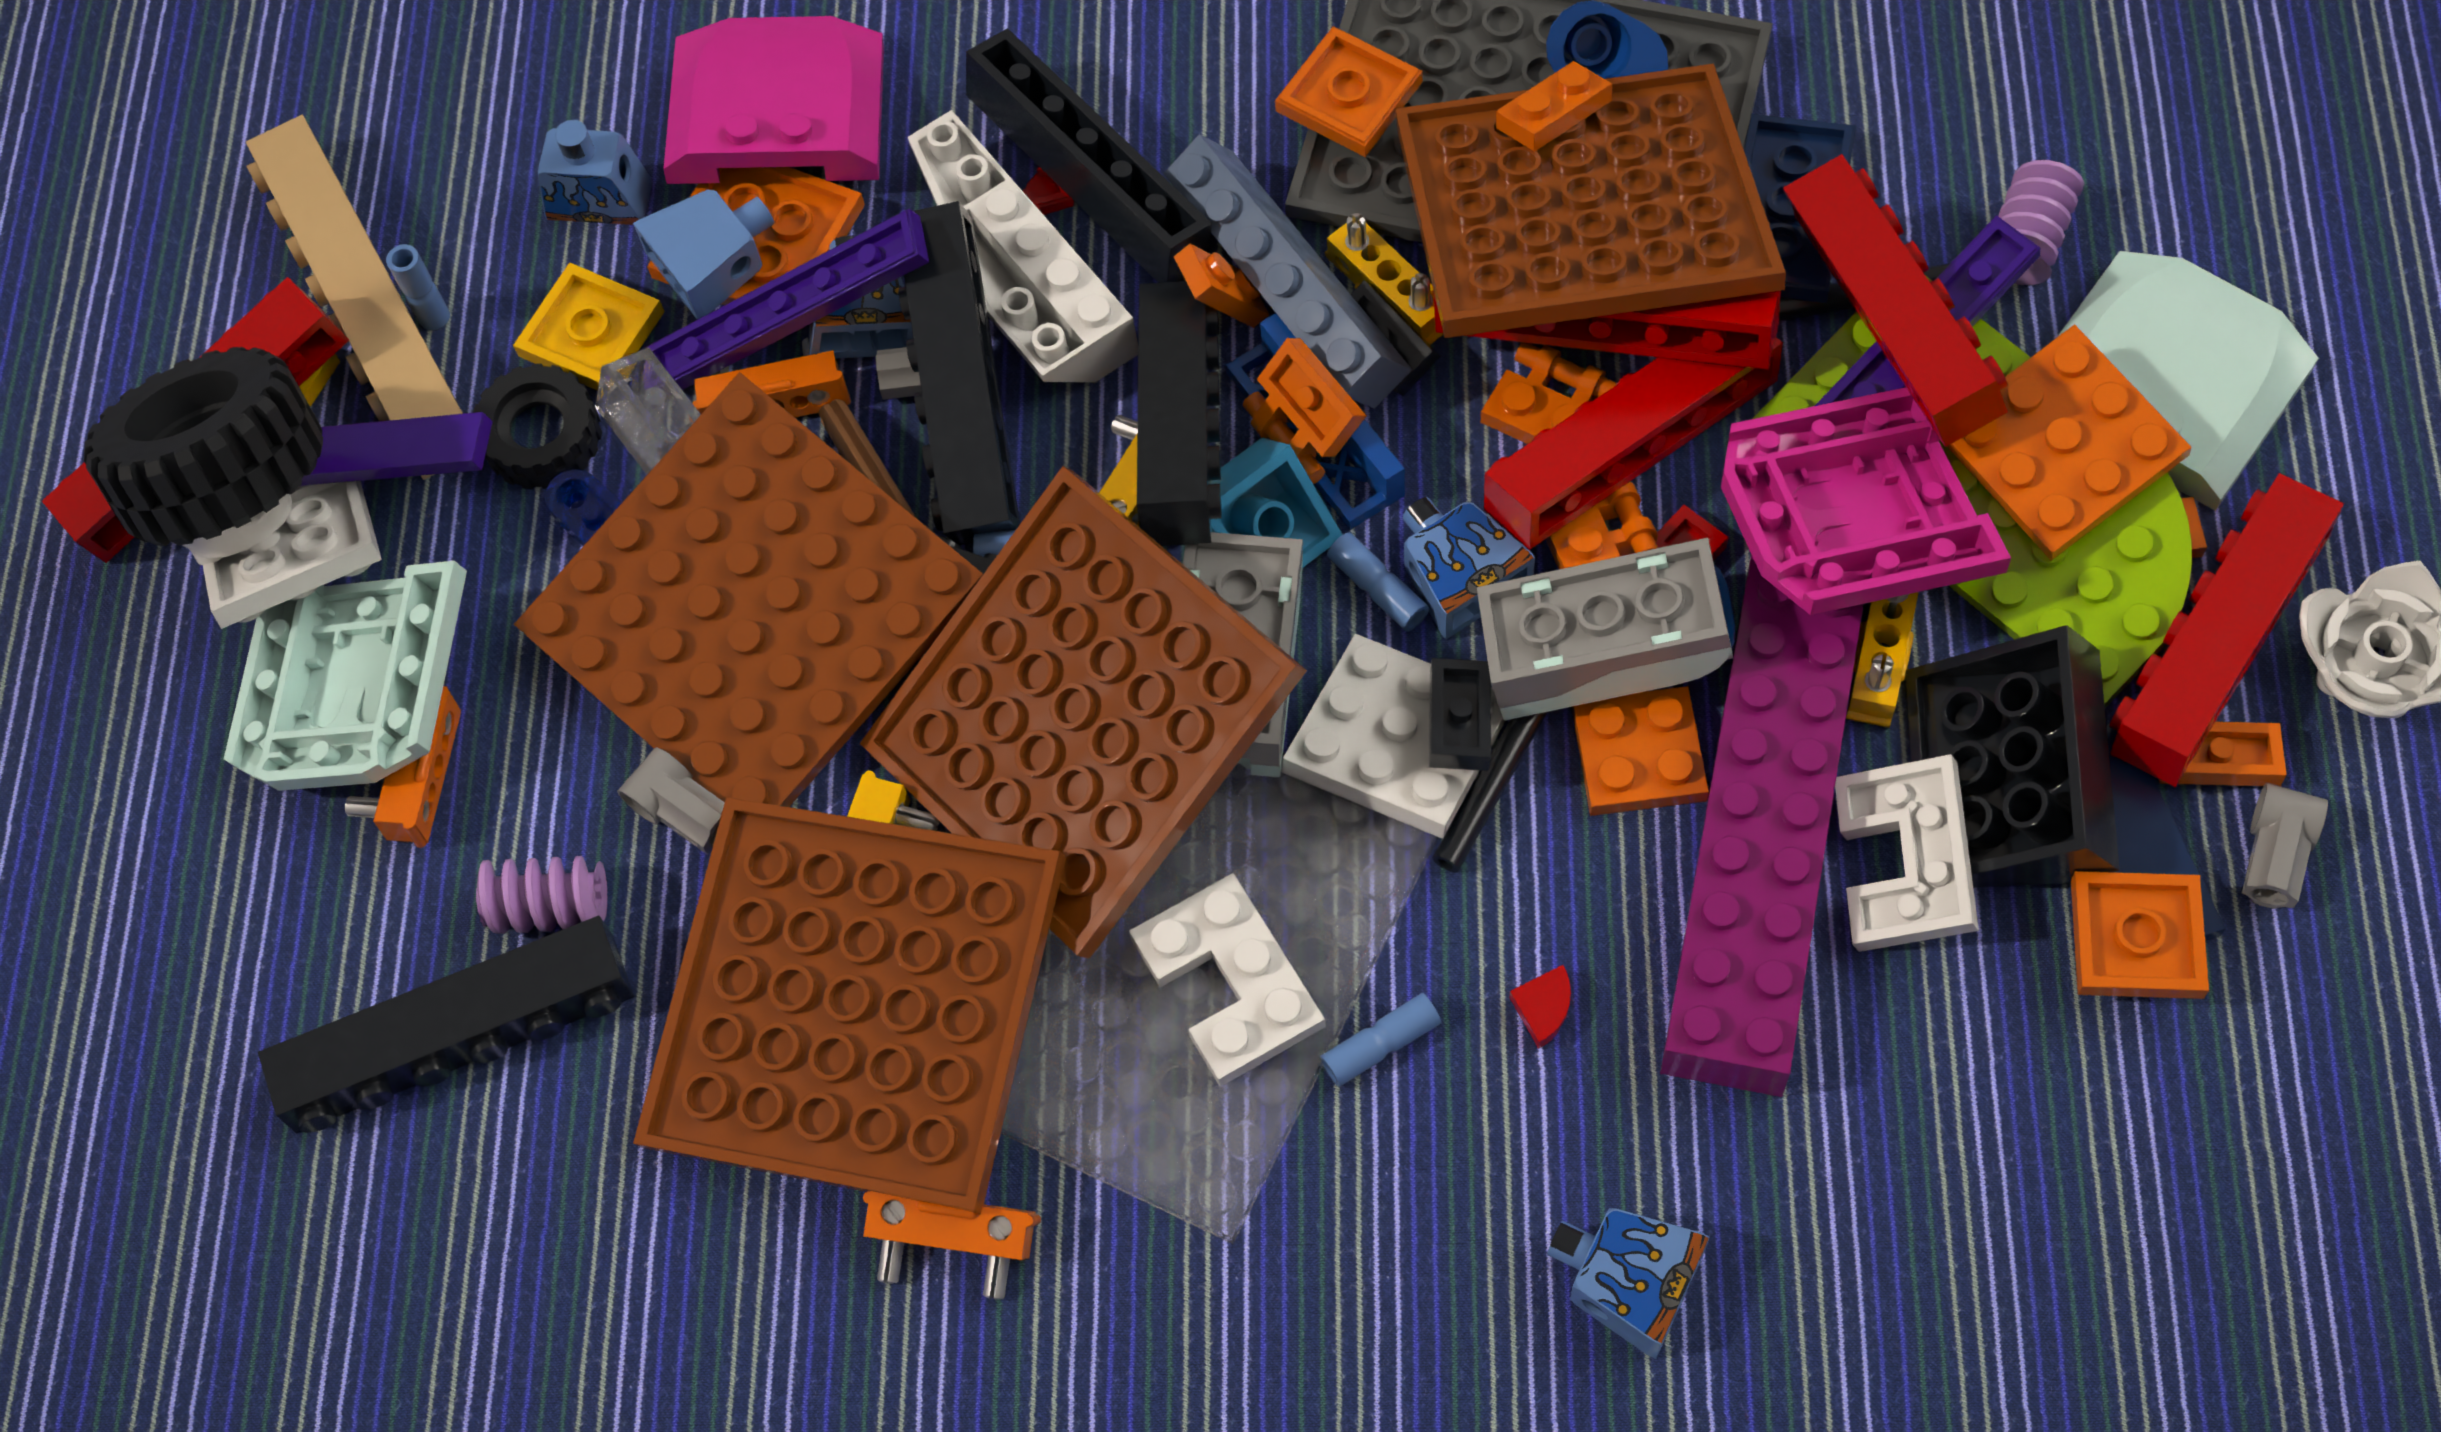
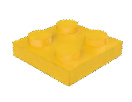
[513,262,665,395]

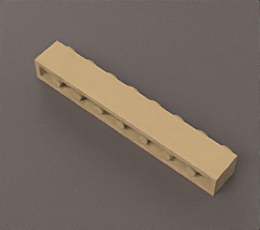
[245,114,463,480]

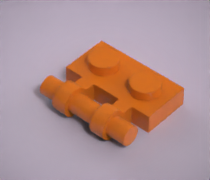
[1243,338,1367,484]
[1480,342,1617,444]
[1545,481,1658,569]

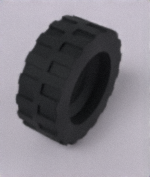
[473,364,602,490]

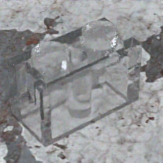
[595,347,701,475]

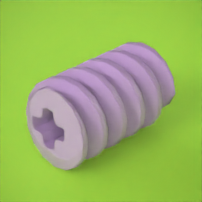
[1998,160,2084,285]
[476,856,607,934]

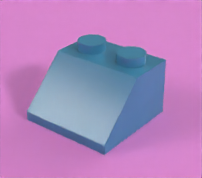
[1211,438,1343,568]

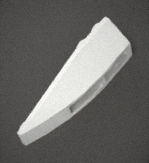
[908,110,1139,382]

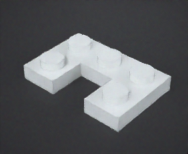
[1835,754,1979,952]
[1129,873,1326,1087]

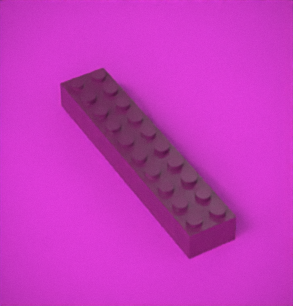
[1660,554,1863,1097]

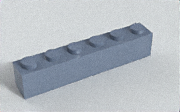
[1164,134,1412,409]

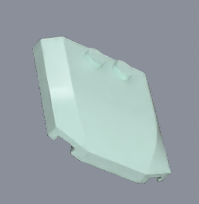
[2057,251,2319,511]
[224,561,467,791]

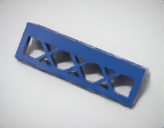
[1226,313,1405,530]

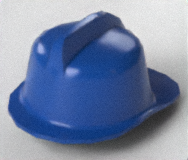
[1546,0,1668,79]

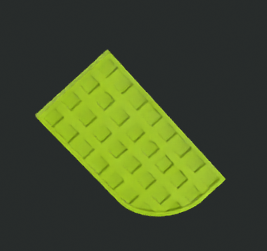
[1753,275,2192,708]

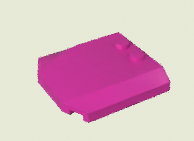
[664,16,884,184]
[1721,387,2011,615]

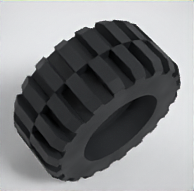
[84,347,323,546]

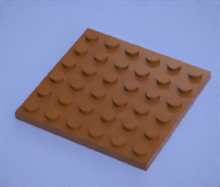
[1395,63,1786,338]
[514,372,983,807]
[860,466,1307,959]
[633,797,1066,1214]

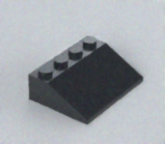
[1906,625,2120,888]

